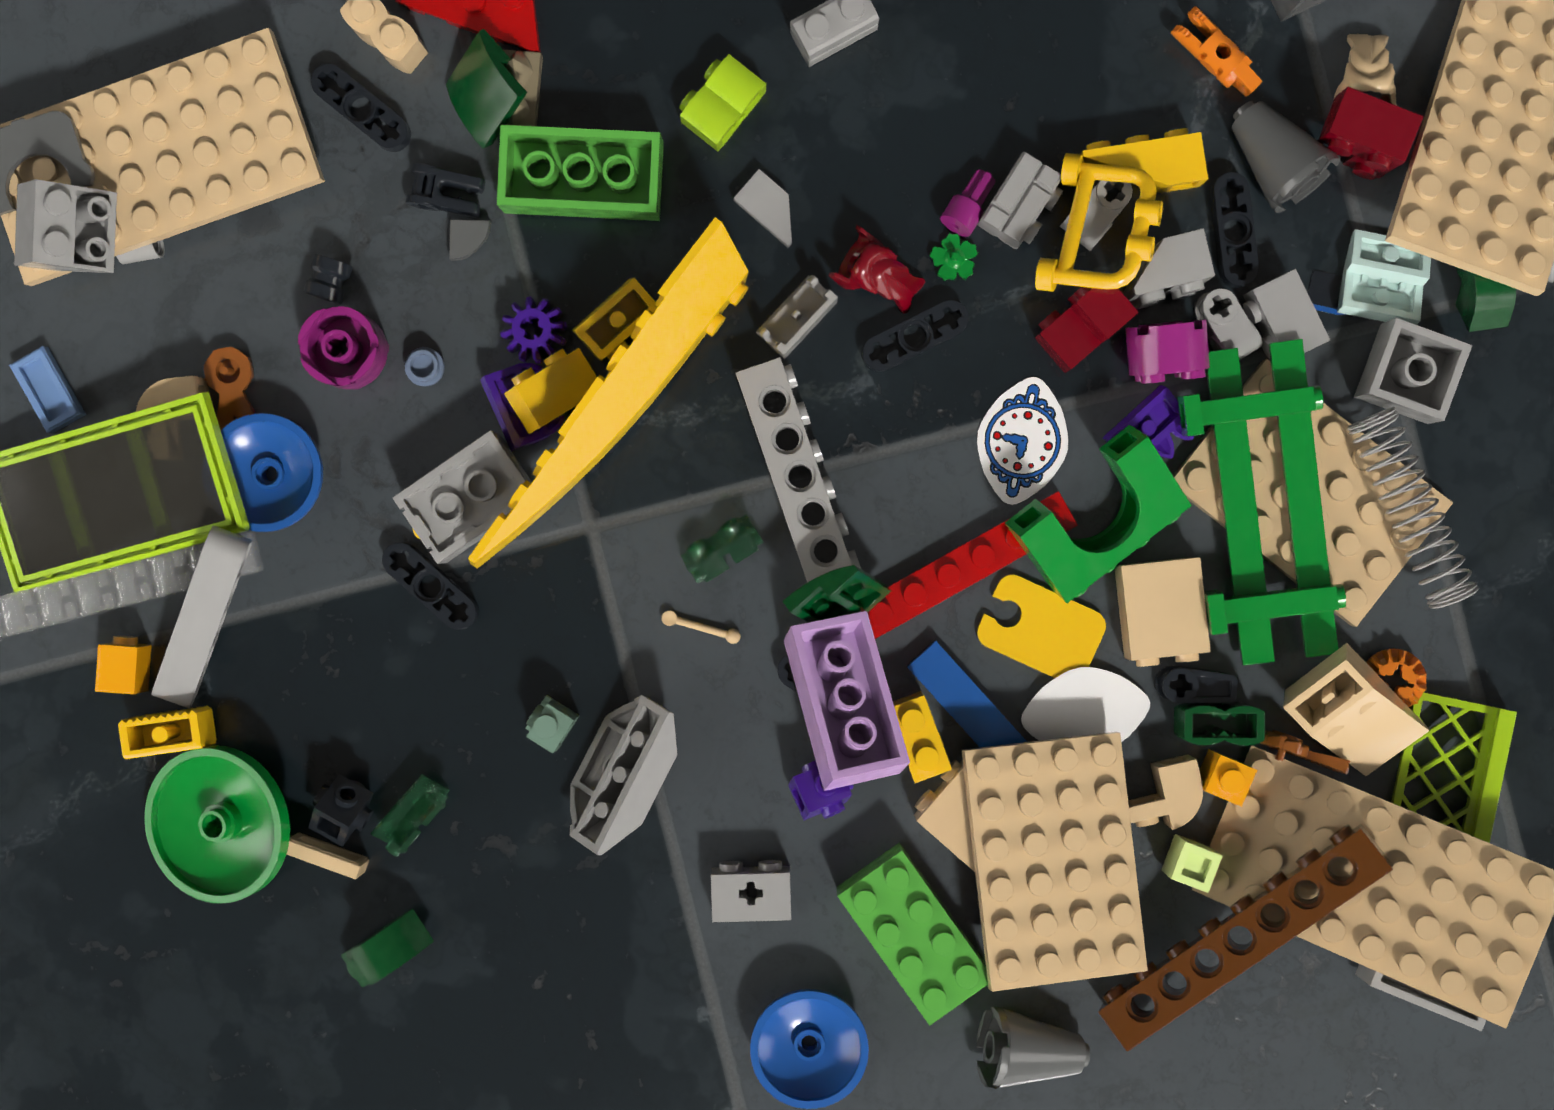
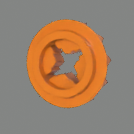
[1366,648,1427,707]

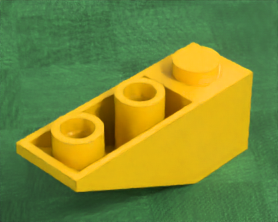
[1081,128,1208,193]

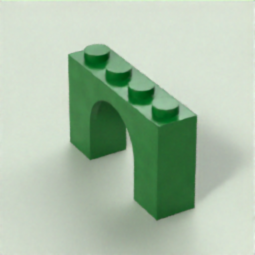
[1005,425,1192,603]

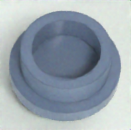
[405,347,445,387]

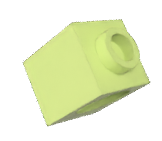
[1161,834,1223,893]

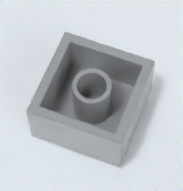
[1354,318,1472,424]

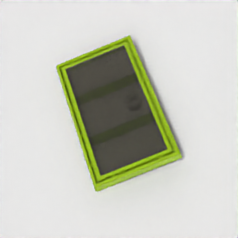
[0,392,250,594]

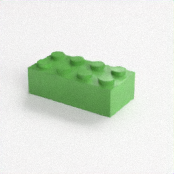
[497,125,664,221]
[836,842,988,1026]

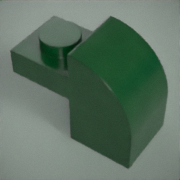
[1455,267,1516,332]
[341,909,434,987]

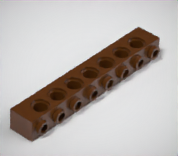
[1098,824,1393,1052]

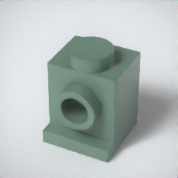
[525,695,580,753]

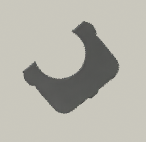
[0,111,95,216]

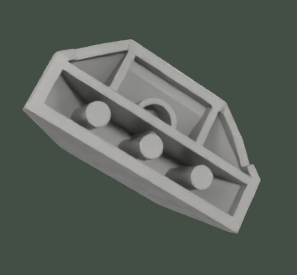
[570,695,677,855]

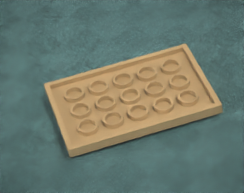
[1173,359,1453,627]
[962,732,1148,992]

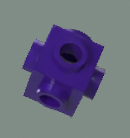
[788,760,853,821]

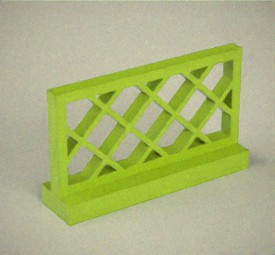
[1391,692,1517,843]

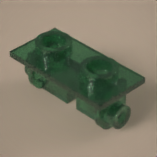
[681,514,764,584]
[371,774,450,857]

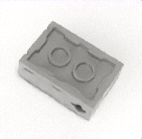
[393,430,532,564]

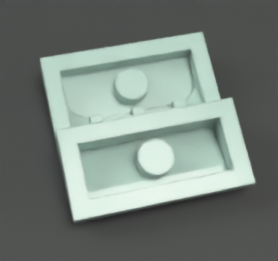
[1337,229,1431,325]

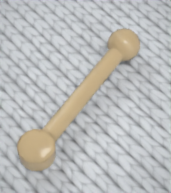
[662,610,741,644]

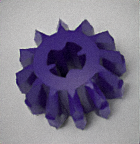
[500,296,568,364]

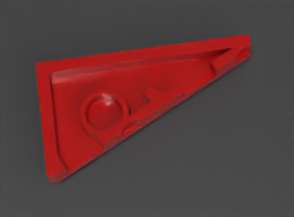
[395,0,541,53]

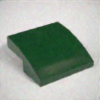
[446,29,528,149]
[782,565,891,623]

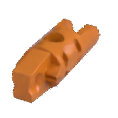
[1171,6,1262,97]

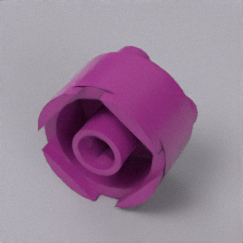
[298,306,389,390]
[1125,319,1210,384]

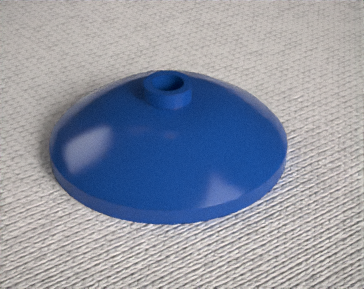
[203,413,323,532]
[750,989,869,1109]

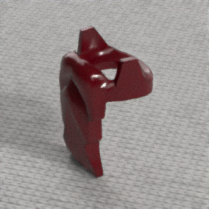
[828,225,925,314]

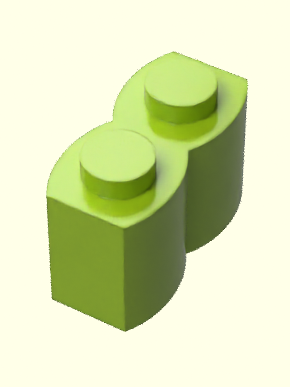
[679,54,766,151]

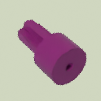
[940,169,995,237]

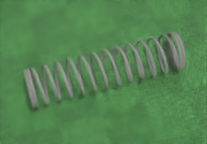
[1347,407,1479,609]

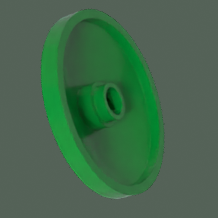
[145,745,290,903]

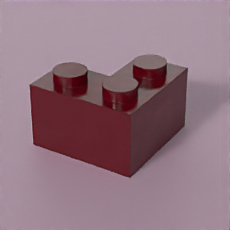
[1318,87,1424,180]
[1035,287,1139,373]

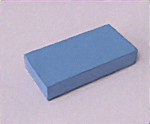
[9,346,86,434]

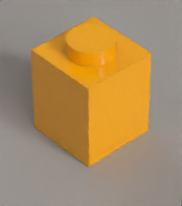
[95,636,152,694]
[1199,749,1257,807]

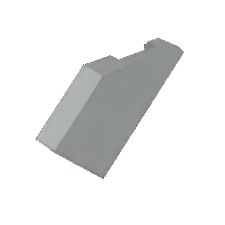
[733,169,792,248]

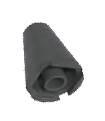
[1231,101,1340,213]
[976,1007,1090,1089]

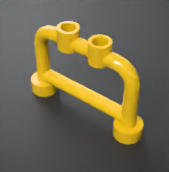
[1035,153,1163,292]

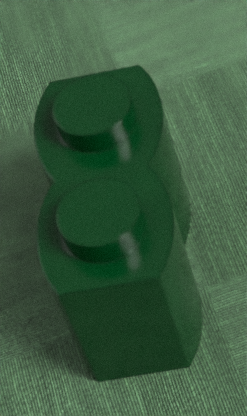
[1174,702,1265,746]

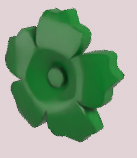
[930,233,978,281]

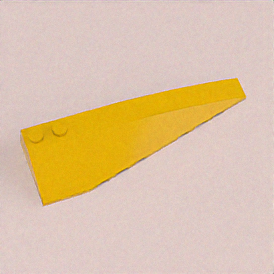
[468,217,749,569]

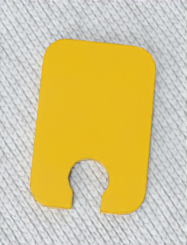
[977,575,1106,678]

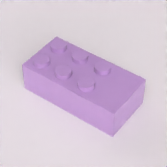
[784,611,910,791]

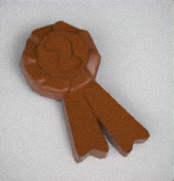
[204,347,256,430]
[1260,730,1350,775]

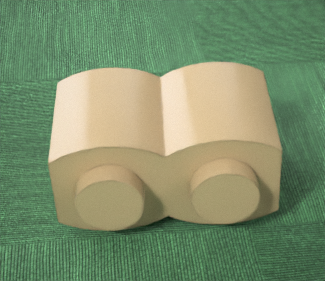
[340,0,428,74]

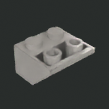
[14,179,117,273]
[1123,228,1215,309]

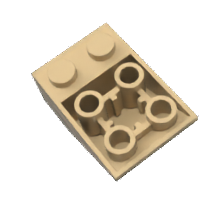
[1283,643,1429,776]

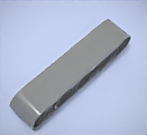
[151,525,253,709]

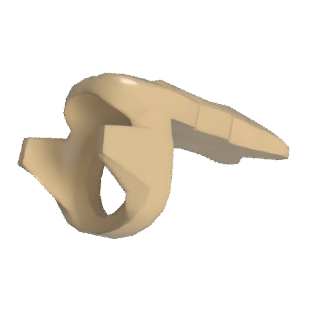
[1334,34,1397,106]

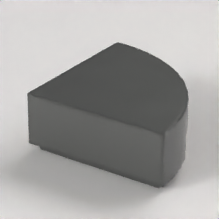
[449,220,492,261]

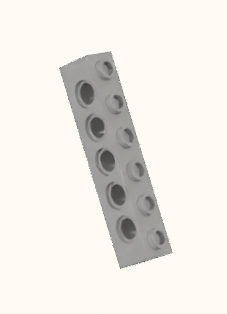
[736,357,861,582]

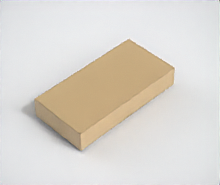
[286,833,370,879]

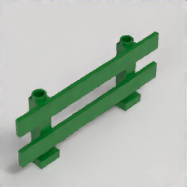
[1177,339,1346,666]

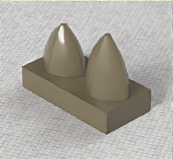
[504,50,543,126]

